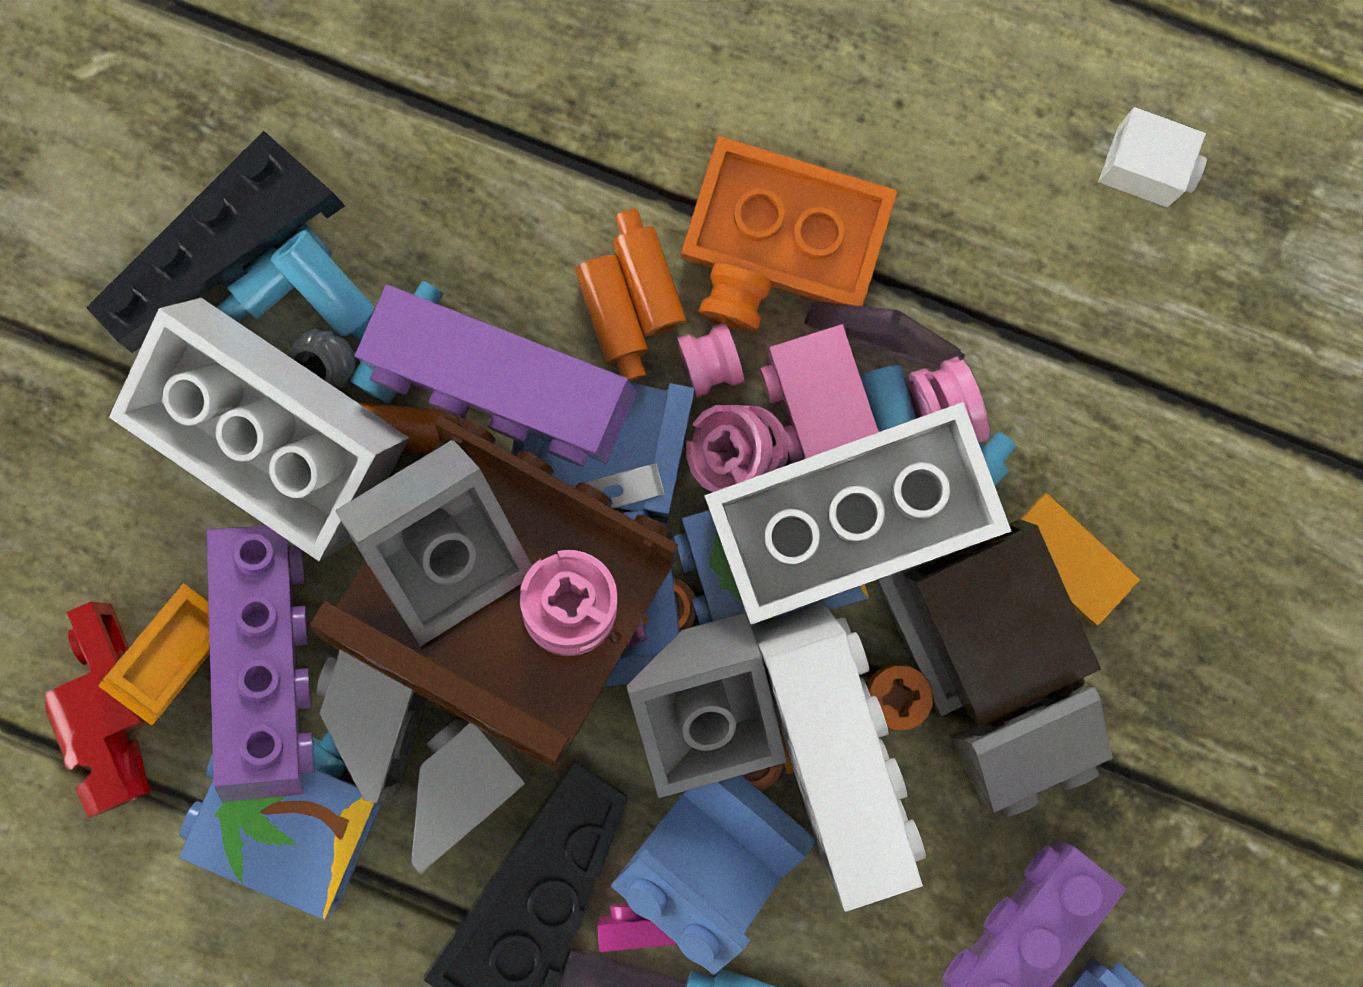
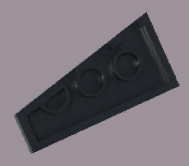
[86,131,345,353]
[424,759,629,987]

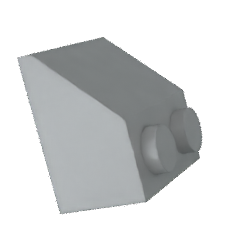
[335,440,532,647]
[627,613,787,798]
[316,650,428,804]
[950,686,1113,817]
[411,718,536,874]

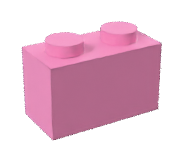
[759,324,879,464]

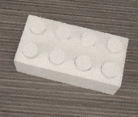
[109,298,409,561]
[704,402,1011,624]
[751,602,926,912]

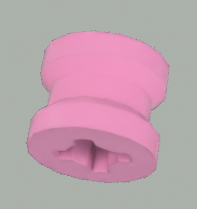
[677,322,745,398]

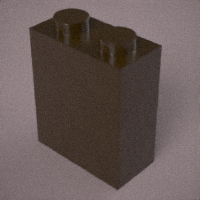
[903,519,1101,727]

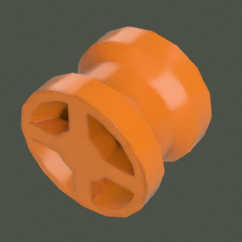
[698,263,773,333]
[866,665,933,730]

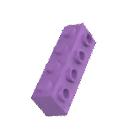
[354,284,637,467]
[206,525,315,802]
[941,839,1127,987]

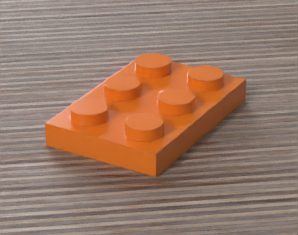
[681,136,898,313]

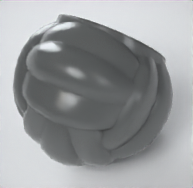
[288,328,356,391]

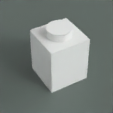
[1098,107,1207,208]

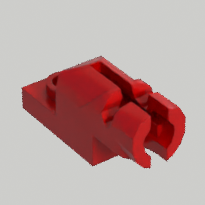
[45,601,159,818]

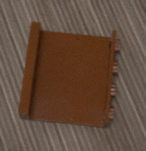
[309,415,678,771]

